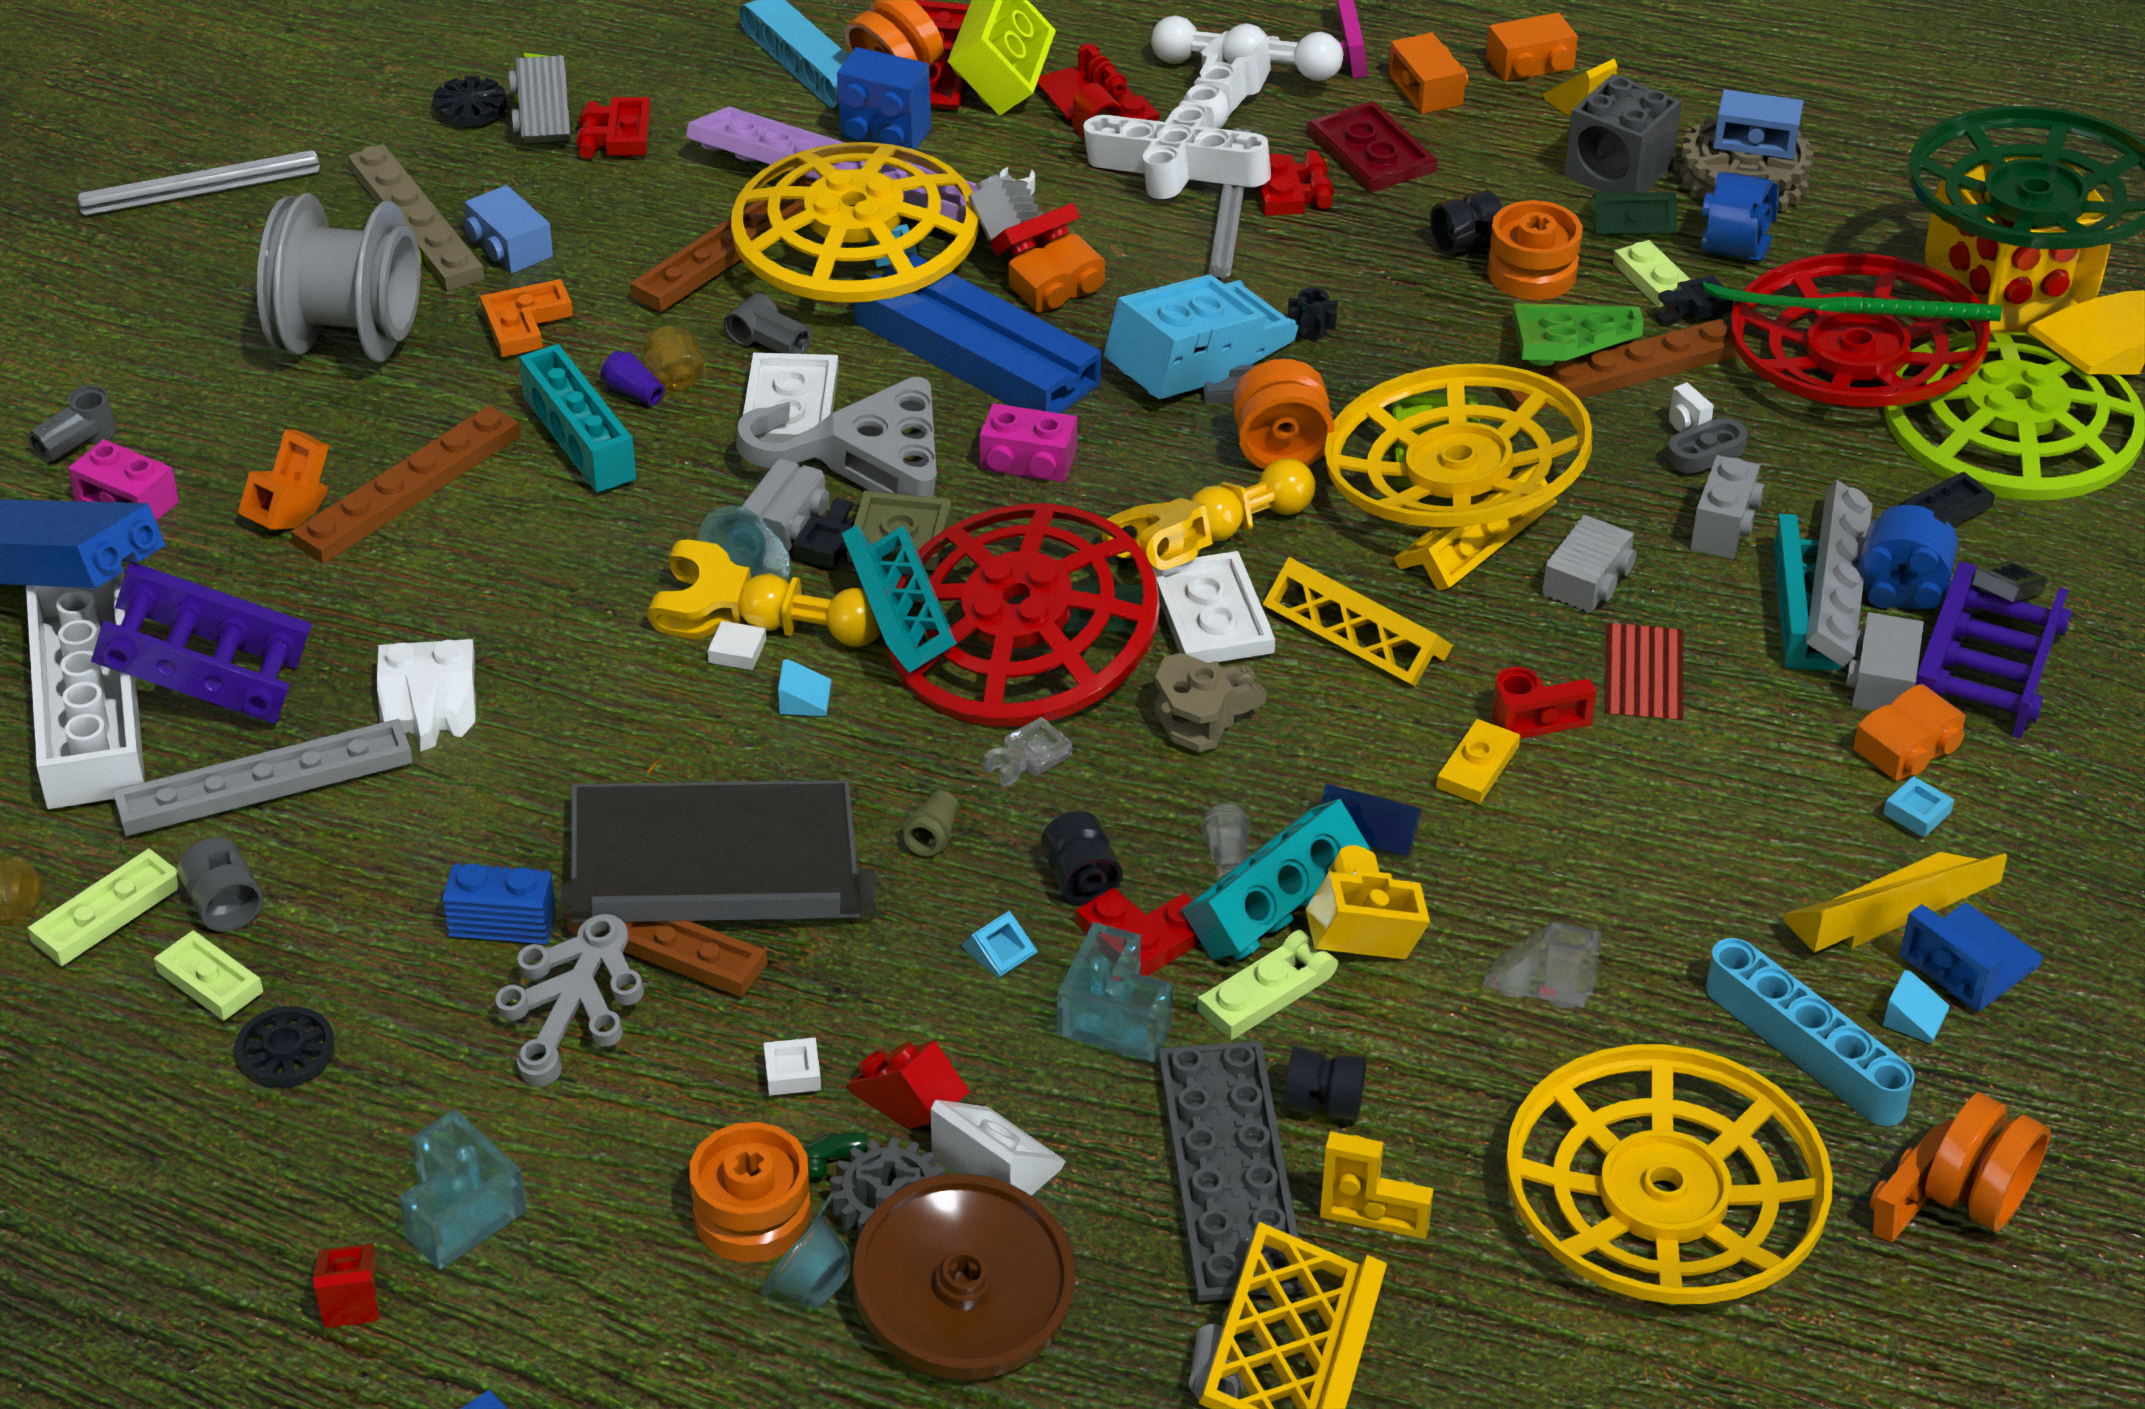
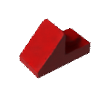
[313,1243,379,1328]

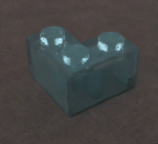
[1057,922,1173,1062]
[399,1109,527,1270]

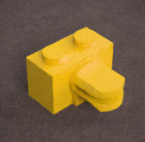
[1305,845,1430,959]

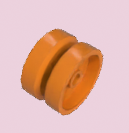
[844,0,944,68]
[1487,200,1583,300]
[1232,359,1335,469]
[1925,1092,2051,1232]
[689,1122,811,1263]

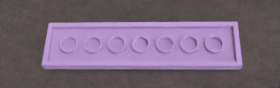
[686,106,978,223]

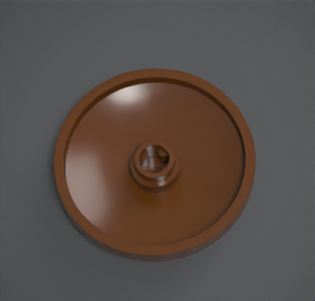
[852,1174,1075,1379]

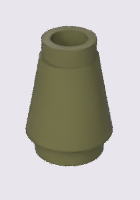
[903,790,958,856]

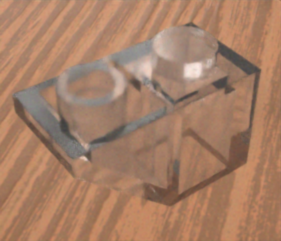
[1484,922,1602,1008]

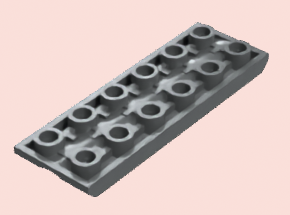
[1158,1041,1306,1301]

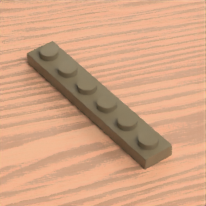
[347,144,485,292]

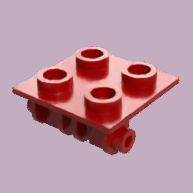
[1037,44,1135,120]

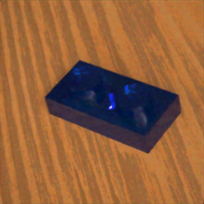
[1321,784,1423,856]

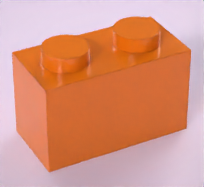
[1486,12,1578,82]
[1388,32,1468,114]

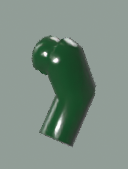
[802,1132,868,1179]

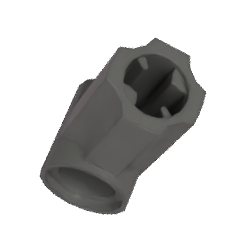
[724,293,812,354]
[26,385,117,464]

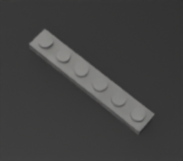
[1806,480,1873,667]
[113,719,413,836]

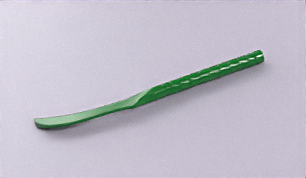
[1703,281,2002,322]

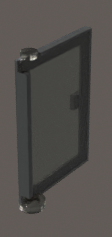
[561,780,876,923]

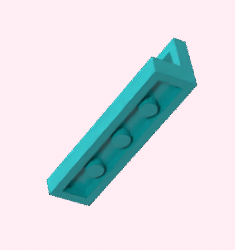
[1773,514,1842,671]
[842,524,957,673]

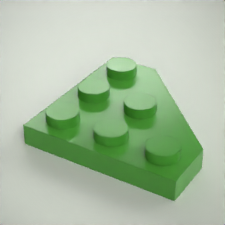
[1512,303,1644,366]

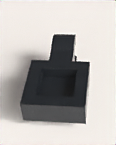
[1654,275,1734,326]
[793,498,855,568]

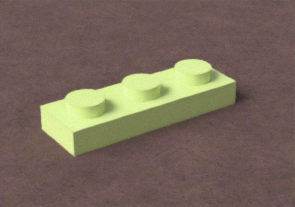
[27,848,183,966]

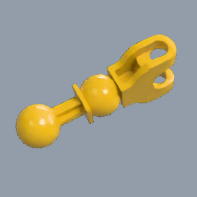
[1102,458,1315,570]
[647,540,881,647]

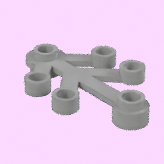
[496,914,644,1087]

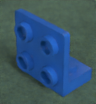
[1899,903,2043,1012]

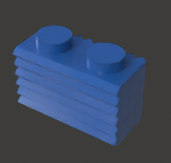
[443,862,557,944]

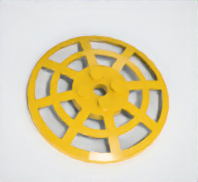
[731,142,979,303]
[1325,363,1593,527]
[1505,1044,1833,1304]

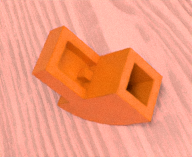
[238,429,329,529]

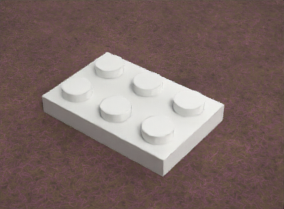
[743,353,839,443]
[1152,551,1275,663]

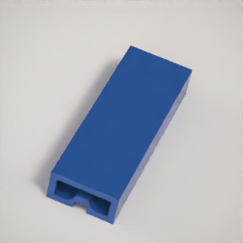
[854,251,1101,414]
[0,499,166,589]

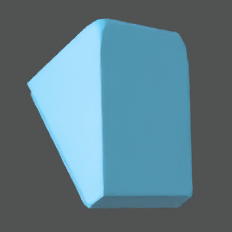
[778,659,832,716]
[961,910,1038,978]
[1883,970,1950,1044]

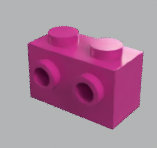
[980,403,1077,482]
[68,439,179,521]

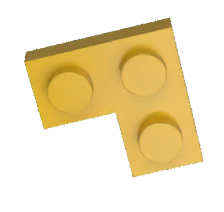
[1320,1131,1434,1239]

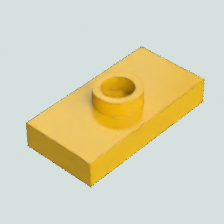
[1436,719,1520,804]

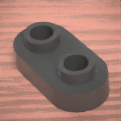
[1667,418,1748,474]

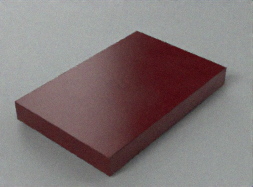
[1307,101,1437,193]

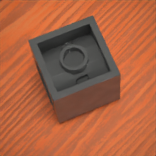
[1564,74,1682,204]

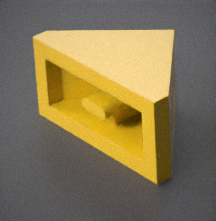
[1543,59,1618,117]

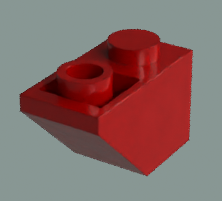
[846,1040,970,1129]

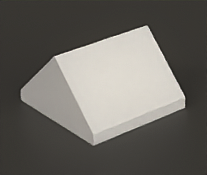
[931,1100,1066,1195]

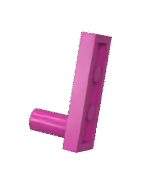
[1336,0,1368,79]

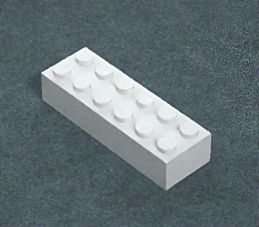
[26,573,145,809]

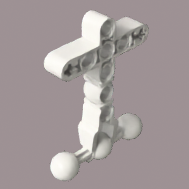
[1083,15,1344,199]

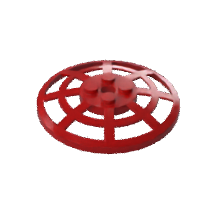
[1731,253,1991,407]
[886,503,1160,727]

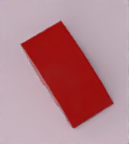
[914,0,970,110]

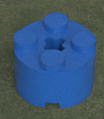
[1701,172,1779,260]
[1858,505,1958,610]

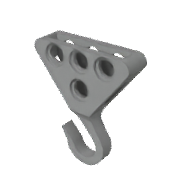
[736,377,937,498]

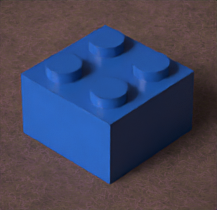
[837,47,931,150]

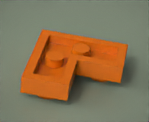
[480,279,573,357]

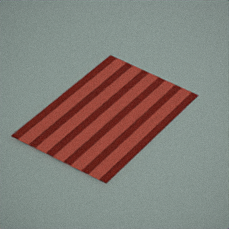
[1605,623,1683,720]

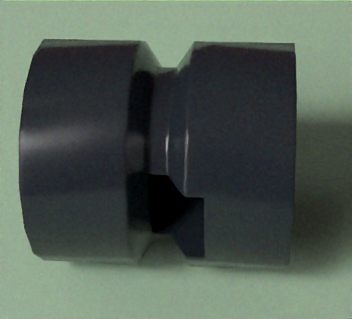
[1430,190,1502,256]
[1041,811,1123,905]
[1284,1044,1367,1122]

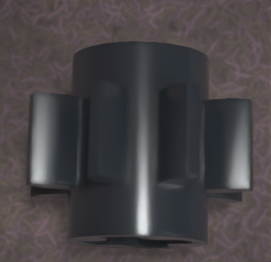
[1287,287,1338,340]

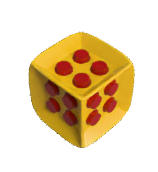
[1925,157,2113,333]

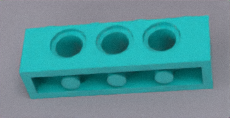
[519,344,636,493]
[1181,799,1370,960]

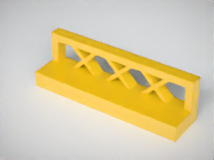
[1394,464,1557,591]
[1262,557,1453,687]

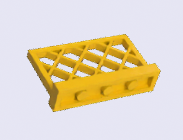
[1198,1222,1387,1409]

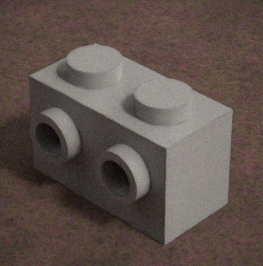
[1691,455,1765,559]

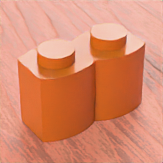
[1008,234,1105,312]
[1853,684,1966,781]

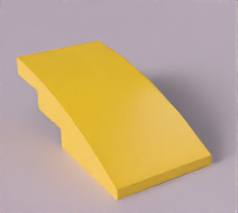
[2027,290,2145,375]

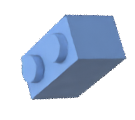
[1713,89,1804,160]
[464,185,553,274]

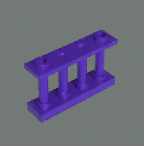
[1915,561,2072,739]
[91,562,312,724]

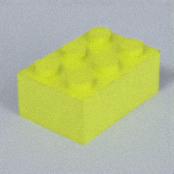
[948,0,1056,116]

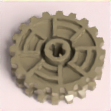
[1679,118,1814,212]

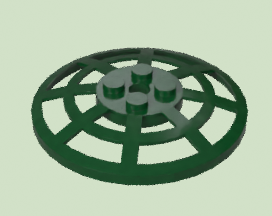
[1908,106,2145,250]

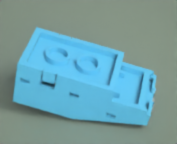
[1104,274,1299,399]

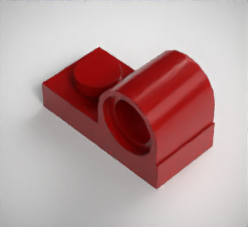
[1072,83,1160,141]
[1492,667,1597,739]

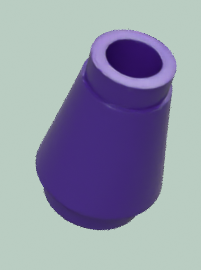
[600,350,665,407]

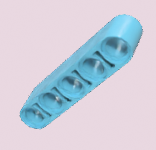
[739,0,849,108]
[1705,938,1915,1126]

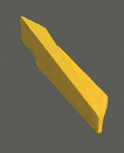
[1783,852,2007,953]

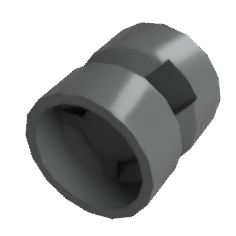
[177,837,264,932]

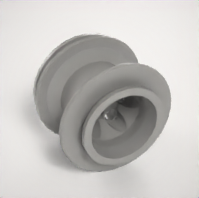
[257,193,421,363]

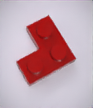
[989,203,1080,257]
[1076,888,1201,980]

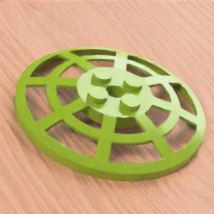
[1884,330,2145,500]

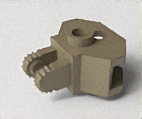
[1154,653,1268,752]

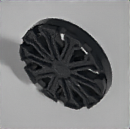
[432,76,507,127]
[235,1006,335,1089]

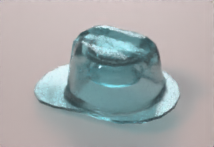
[698,505,792,582]
[761,1191,851,1307]

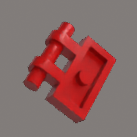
[576,97,651,159]
[1257,150,1334,216]

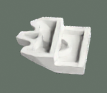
[377,639,476,752]

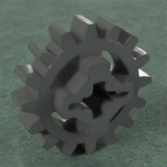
[830,1138,945,1236]

